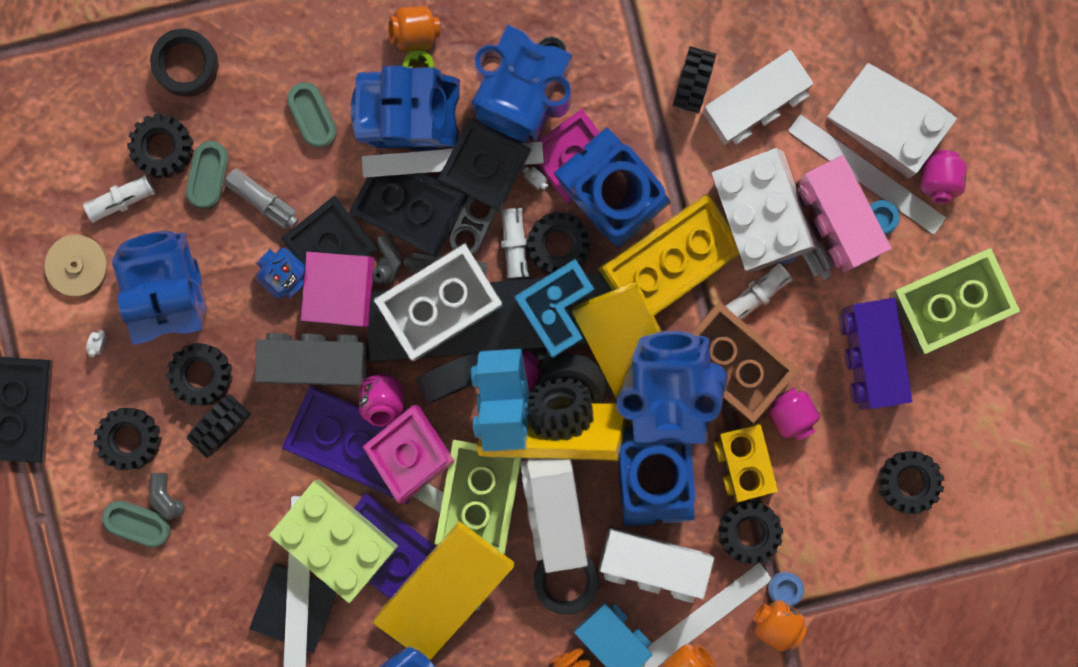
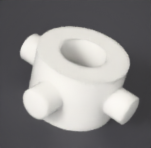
[522,166,548,190]
[86,330,107,357]

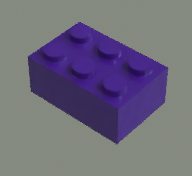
[839,298,913,410]

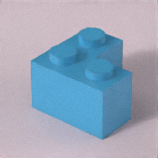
[515,259,594,358]
[471,349,529,452]

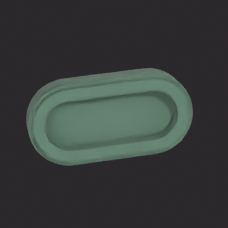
[287,82,337,149]
[186,141,229,210]
[102,501,171,547]

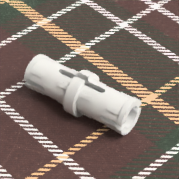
[83,174,156,223]
[500,208,529,279]
[725,263,793,320]

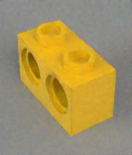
[713,424,778,502]

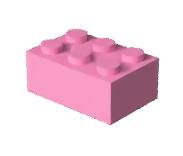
[797,155,892,273]

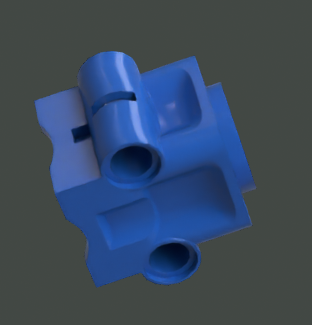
[471,24,572,142]
[350,66,460,151]
[554,127,671,249]
[112,231,207,345]
[617,331,728,444]
[617,424,695,527]

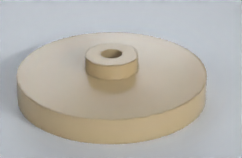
[45,235,108,297]

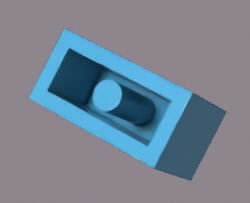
[574,601,653,667]

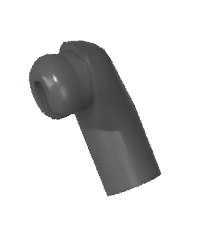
[372,234,402,285]
[149,473,184,520]

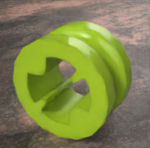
[403,50,434,68]

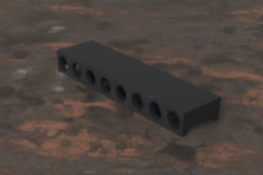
[367,273,612,363]

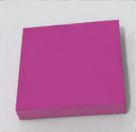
[537,109,612,205]
[301,252,374,327]
[362,405,455,503]

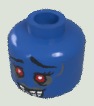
[256,248,305,299]

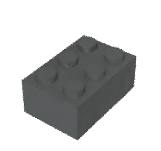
[255,333,369,386]

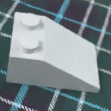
[827,63,957,179]

